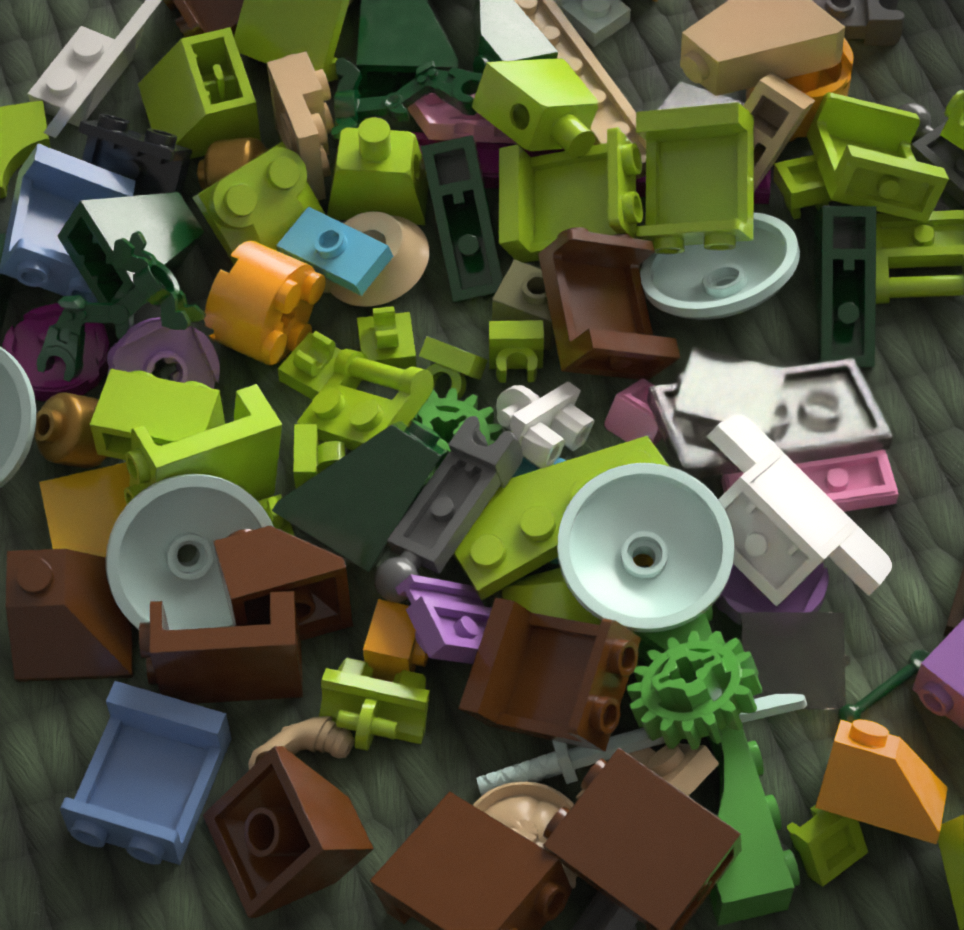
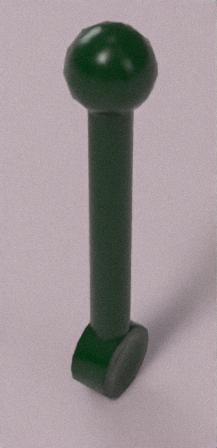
[838,649,930,723]

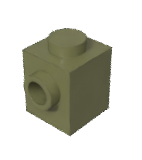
[492,260,556,352]

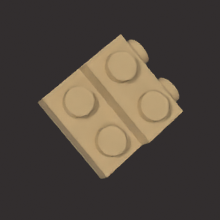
[267,51,334,200]

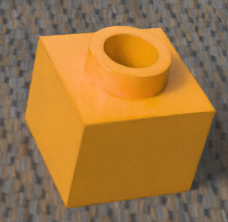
[363,599,429,682]

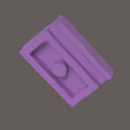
[395,574,492,664]

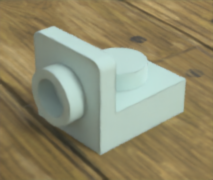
[555,0,631,47]

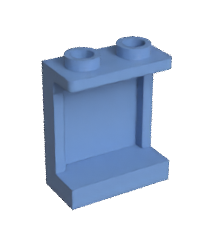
[0,144,135,303]
[60,681,231,865]

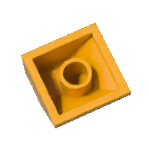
[815,720,948,844]

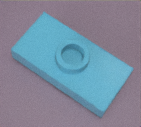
[276,207,394,296]

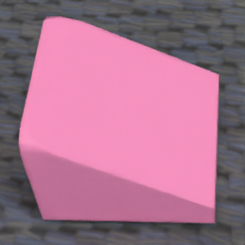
[604,379,686,445]

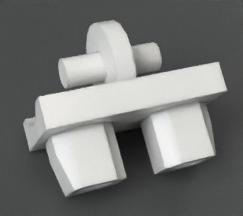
[496,382,594,469]

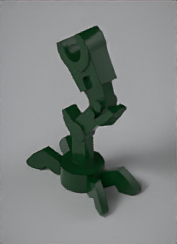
[331,57,483,140]
[36,231,206,382]

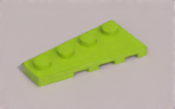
[453,436,669,601]

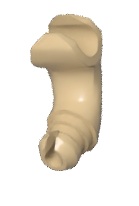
[248,716,355,770]

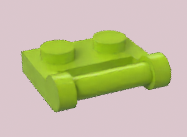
[876,210,964,304]
[297,348,434,450]

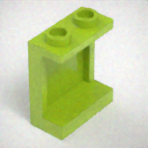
[234,0,350,82]
[807,92,949,223]
[636,102,754,255]
[499,127,643,263]
[124,384,282,505]

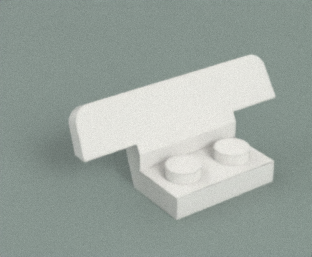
[27,0,162,138]
[707,415,892,607]

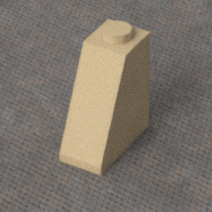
[680,0,846,96]

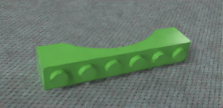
[634,606,800,926]

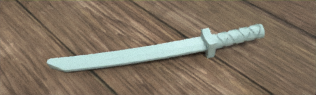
[476,694,807,795]

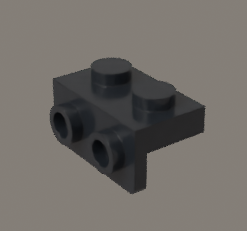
[78,114,193,196]

